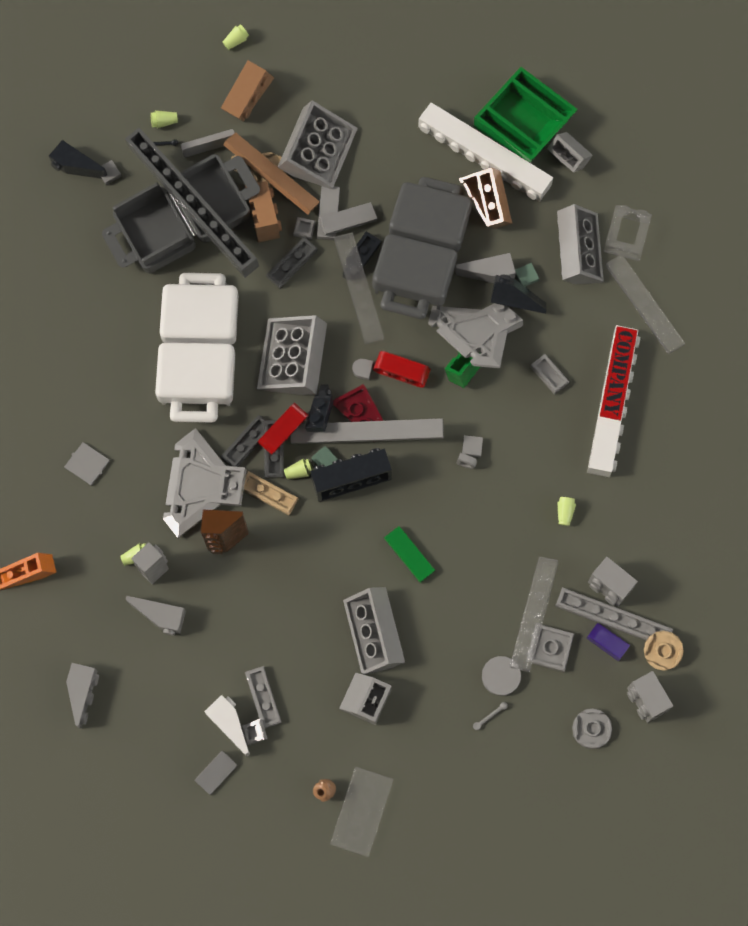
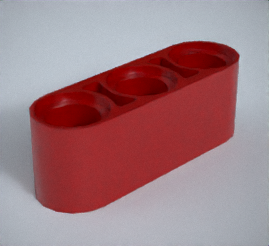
[373,351,431,388]
[258,402,309,455]

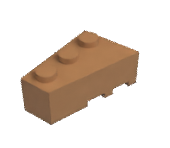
[221,60,274,122]
[459,168,512,229]
[246,181,282,243]

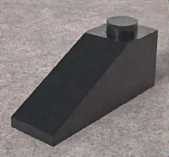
[49,140,107,179]
[491,274,547,314]

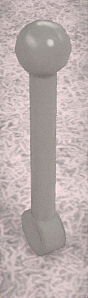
[473,702,508,730]

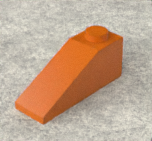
[0,553,56,590]

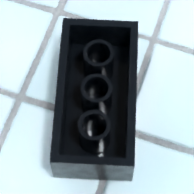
[310,448,392,502]

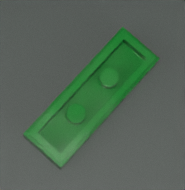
[384,526,435,583]

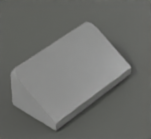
[194,751,238,795]

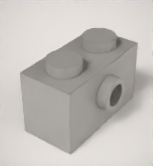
[547,132,593,173]

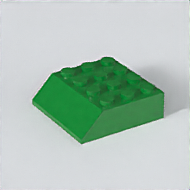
[474,67,578,162]

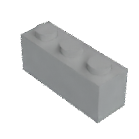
[131,542,169,584]

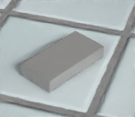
[530,354,569,395]

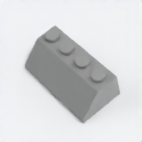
[557,204,604,284]
[343,587,405,675]

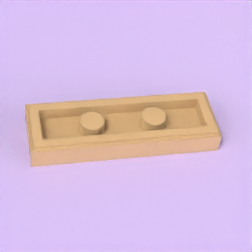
[244,471,299,516]

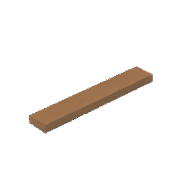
[224,133,320,215]

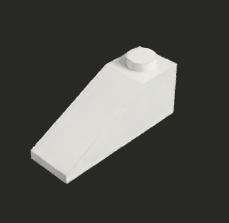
[204,695,250,756]

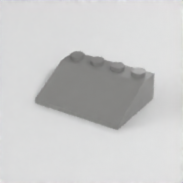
[278,100,358,189]
[257,315,327,395]

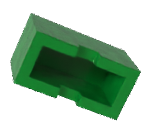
[445,352,480,388]

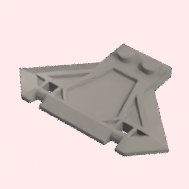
[428,303,523,368]
[163,428,247,539]

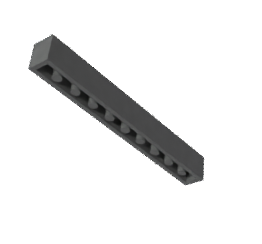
[125,127,259,278]

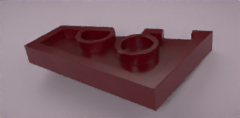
[333,384,384,443]

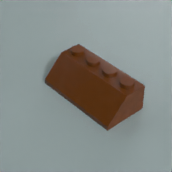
[201,509,249,554]

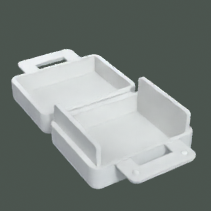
[155,273,239,423]

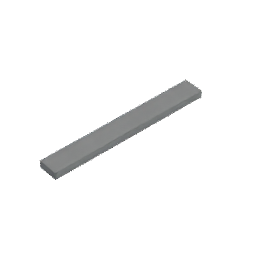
[291,418,444,444]

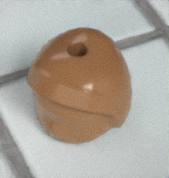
[313,779,336,802]

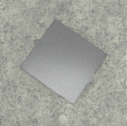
[64,442,110,486]

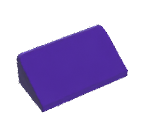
[586,623,630,661]

